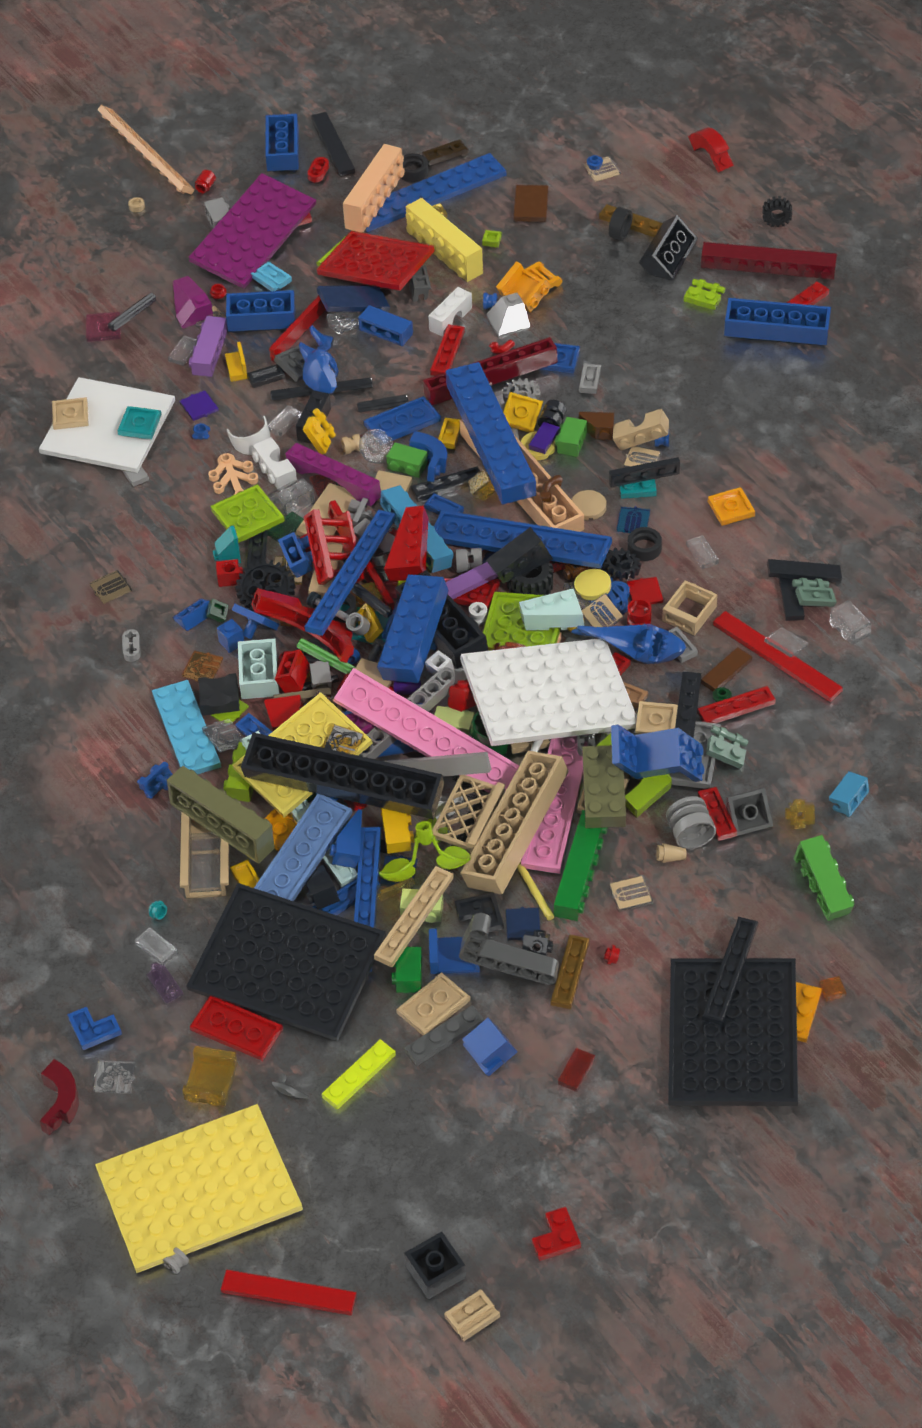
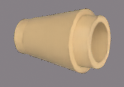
[656,843,686,863]

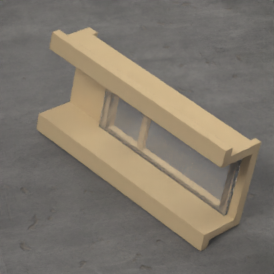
[180,812,229,898]

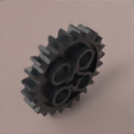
[235,559,296,615]

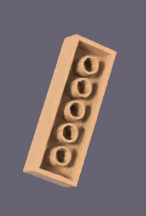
[343,144,405,233]

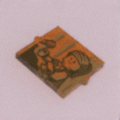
[182,651,223,682]

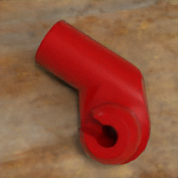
[489,339,515,354]

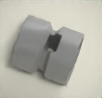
[456,548,482,573]

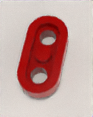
[307,157,329,183]

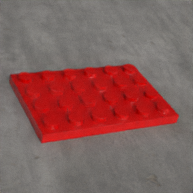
[316,231,435,291]

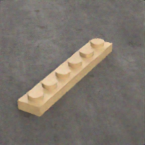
[374,866,454,967]

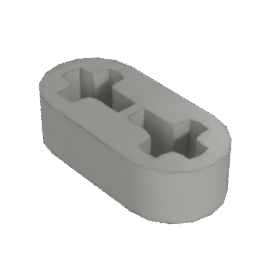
[122,629,141,662]

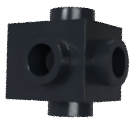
[522,930,553,956]

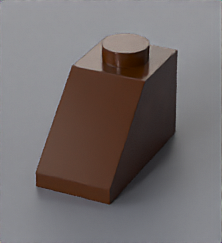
[579,412,614,440]

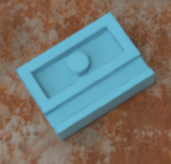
[251,261,292,291]

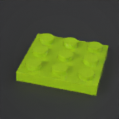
[211,484,285,543]

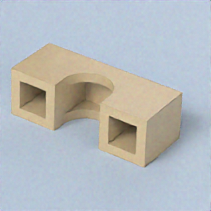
[613,409,669,451]

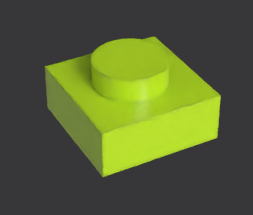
[482,230,502,248]

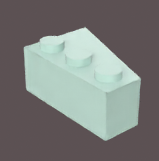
[519,588,584,630]

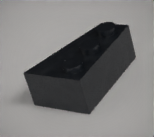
[486,527,553,583]

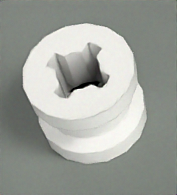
[469,602,487,626]

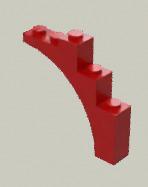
[251,588,354,663]

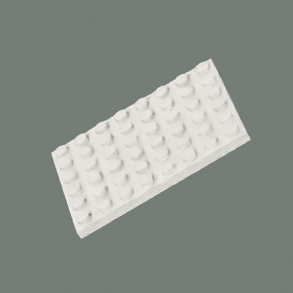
[460,639,637,746]

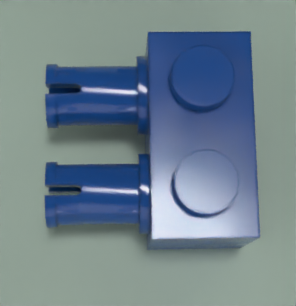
[278,532,313,578]

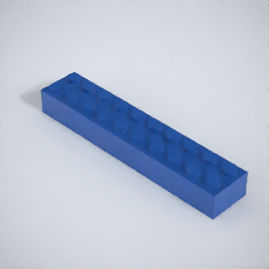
[446,362,536,505]

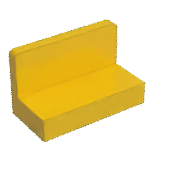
[225,342,248,382]

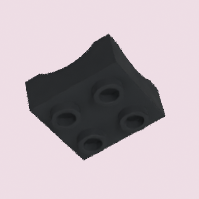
[198,673,240,716]

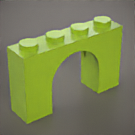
[596,733,672,817]

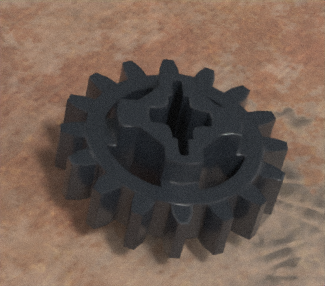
[602,548,642,581]

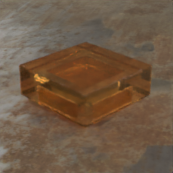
[819,976,846,1002]

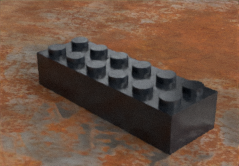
[395,570,489,669]

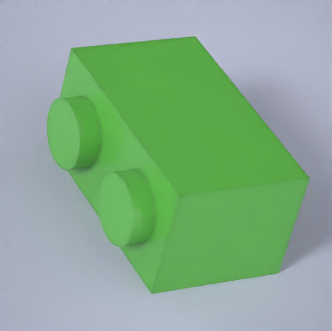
[555,417,587,457]
[386,442,428,478]

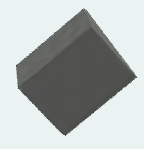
[726,788,773,836]

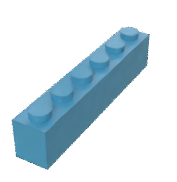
[380,485,454,573]

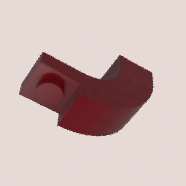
[40,1059,79,1135]

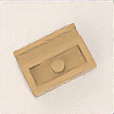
[444,1289,500,1342]

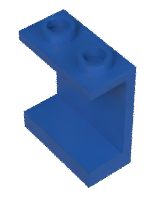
[429,928,480,974]

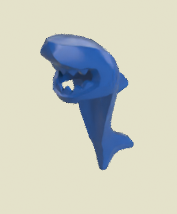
[299,325,339,395]
[571,624,686,664]

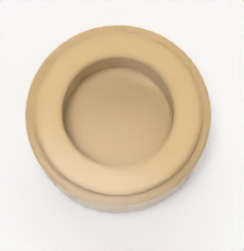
[128,197,145,212]

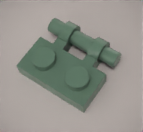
[792,578,836,607]
[705,725,748,769]

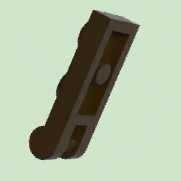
[422,140,469,166]

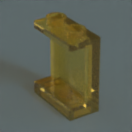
[182,1046,238,1106]

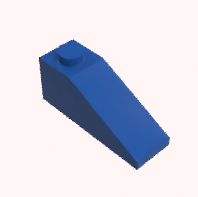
[329,809,362,868]

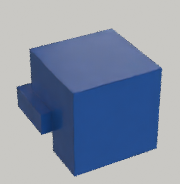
[463,1018,518,1077]

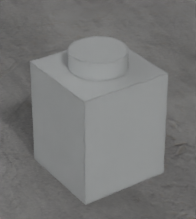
[309,661,332,690]

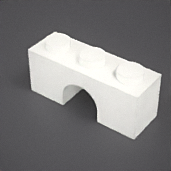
[428,287,472,337]
[252,437,297,489]

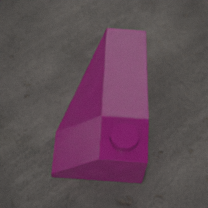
[173,276,213,329]

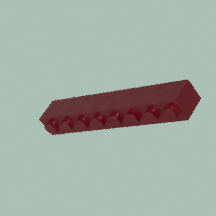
[701,242,837,280]
[423,337,558,405]

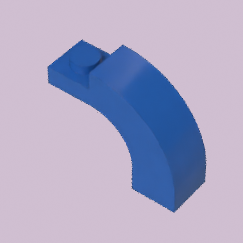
[409,431,447,482]

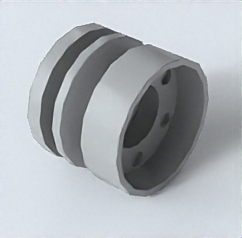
[666,796,716,849]

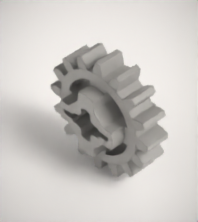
[503,378,541,404]

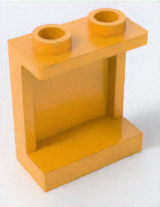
[496,261,551,313]

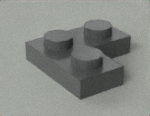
[274,345,304,382]

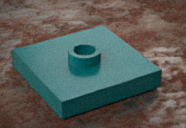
[118,406,162,439]

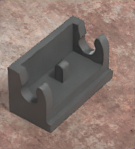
[408,265,431,302]

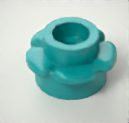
[149,900,167,920]

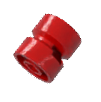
[627,599,652,626]

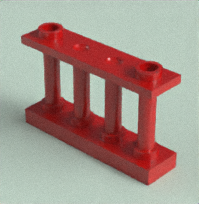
[304,509,364,585]

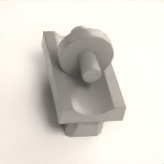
[348,497,374,528]

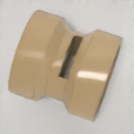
[341,434,363,455]

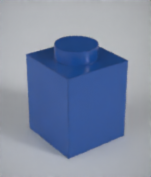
[217,619,244,653]

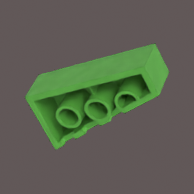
[793,835,854,921]

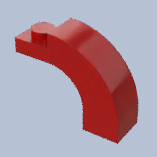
[688,127,734,173]

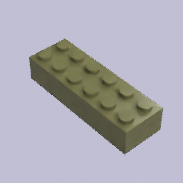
[167,766,275,864]

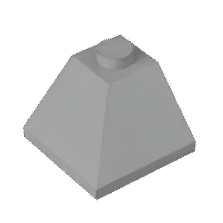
[486,293,530,338]

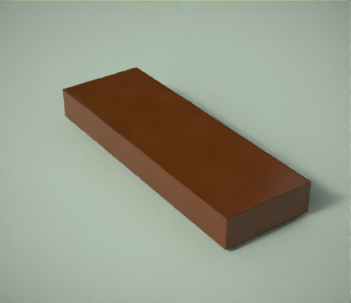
[701,647,752,691]

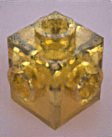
[785,799,815,828]

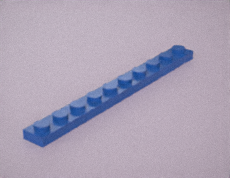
[305,510,396,636]

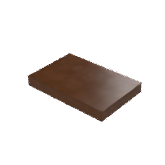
[514,185,548,222]

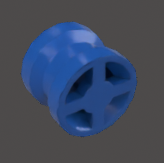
[483,293,498,310]
[654,432,669,447]

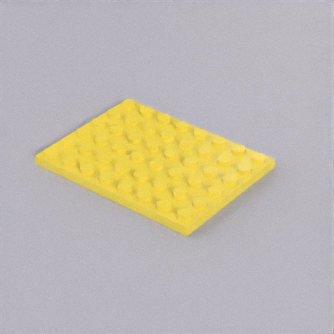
[95,1104,303,1273]

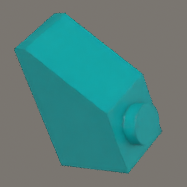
[212,525,241,564]

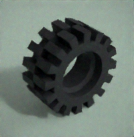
[762,196,792,227]

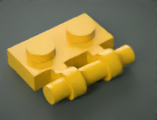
[302,408,336,454]

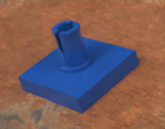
[232,603,280,640]

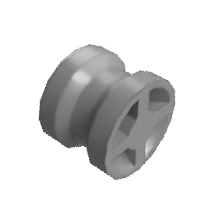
[163,1247,189,1275]

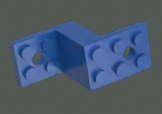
[611,724,704,782]

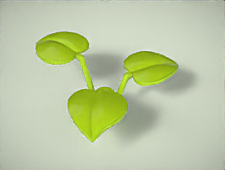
[379,816,471,882]

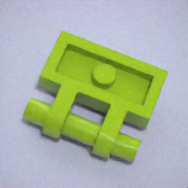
[684,279,726,310]

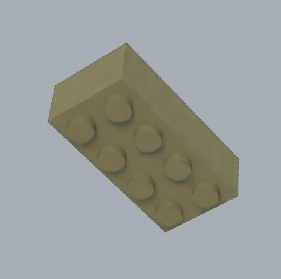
[582,745,626,828]

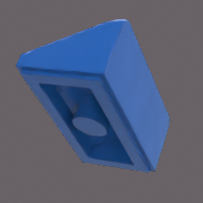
[173,599,209,631]

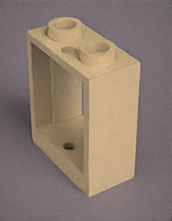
[662,580,717,636]

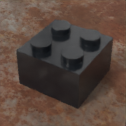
[404,1232,466,1299]

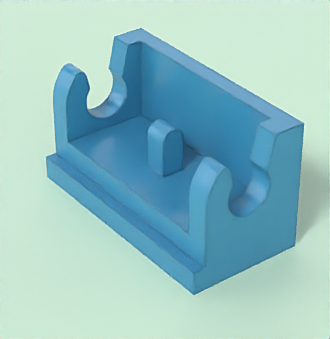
[829,771,869,817]

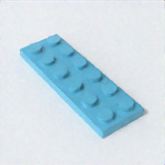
[152,680,221,774]

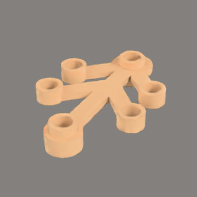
[208,453,259,495]

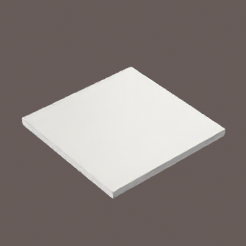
[39,377,175,473]

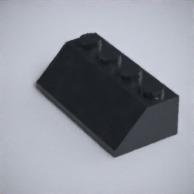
[639,215,698,281]

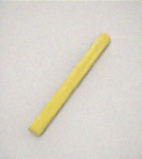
[517,861,554,921]

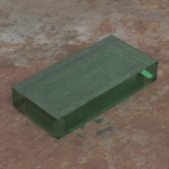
[267,511,304,543]

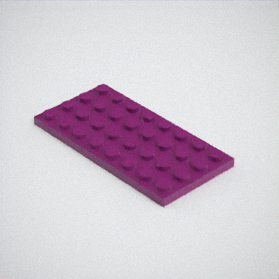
[189,173,316,289]

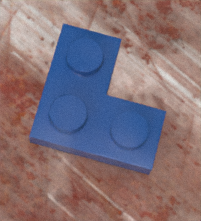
[67,1007,122,1050]

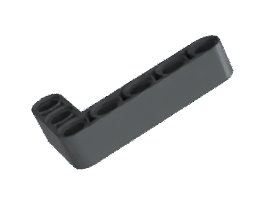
[459,913,559,985]

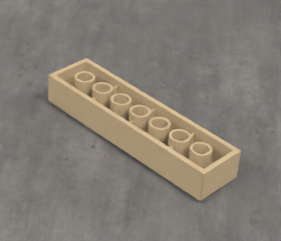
[461,751,569,894]

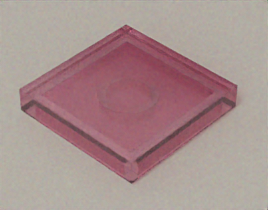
[86,312,121,342]

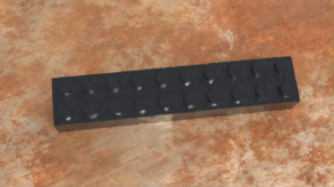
[241,732,444,820]

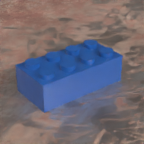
[265,114,299,171]
[226,290,296,332]

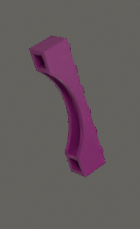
[285,443,381,507]

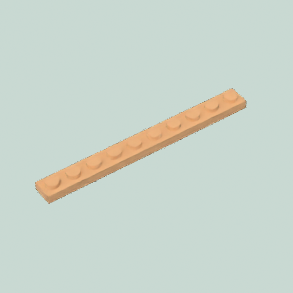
[98,105,195,195]

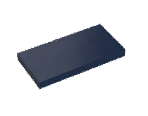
[317,286,390,312]

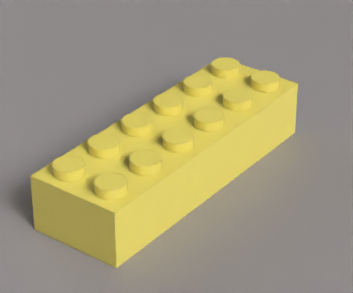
[405,198,483,282]

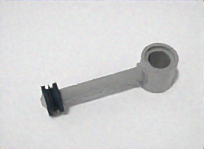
[306,591,370,635]

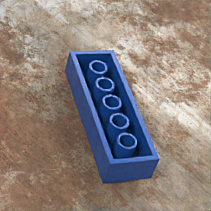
[724,298,831,345]
[377,574,449,683]

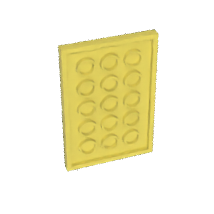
[232,692,373,817]

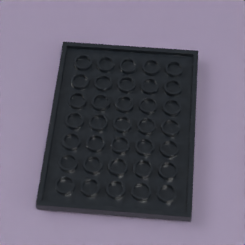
[186,883,386,1041]
[668,958,798,1106]

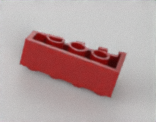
[384,506,429,582]

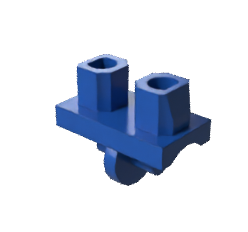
[137,762,173,799]

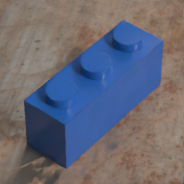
[358,305,413,346]

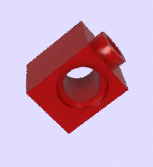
[216,559,243,587]

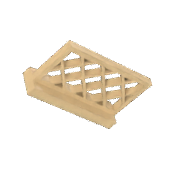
[432,775,505,855]

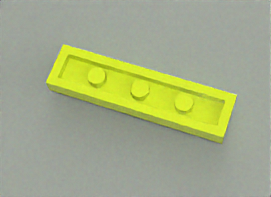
[322,1039,396,1110]

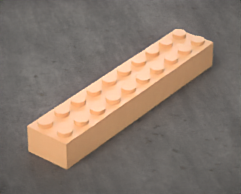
[460,419,584,532]

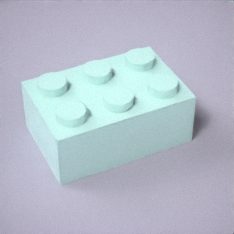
[238,639,279,699]

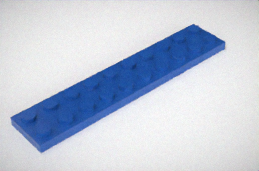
[365,153,507,233]
[434,510,612,569]

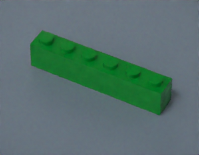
[554,810,608,921]

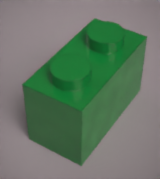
[392,947,422,993]

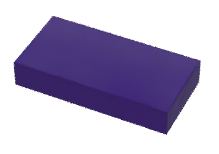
[529,422,560,454]

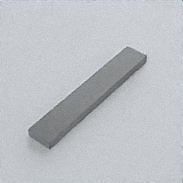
[385,752,492,776]

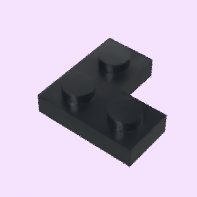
[455,892,504,932]

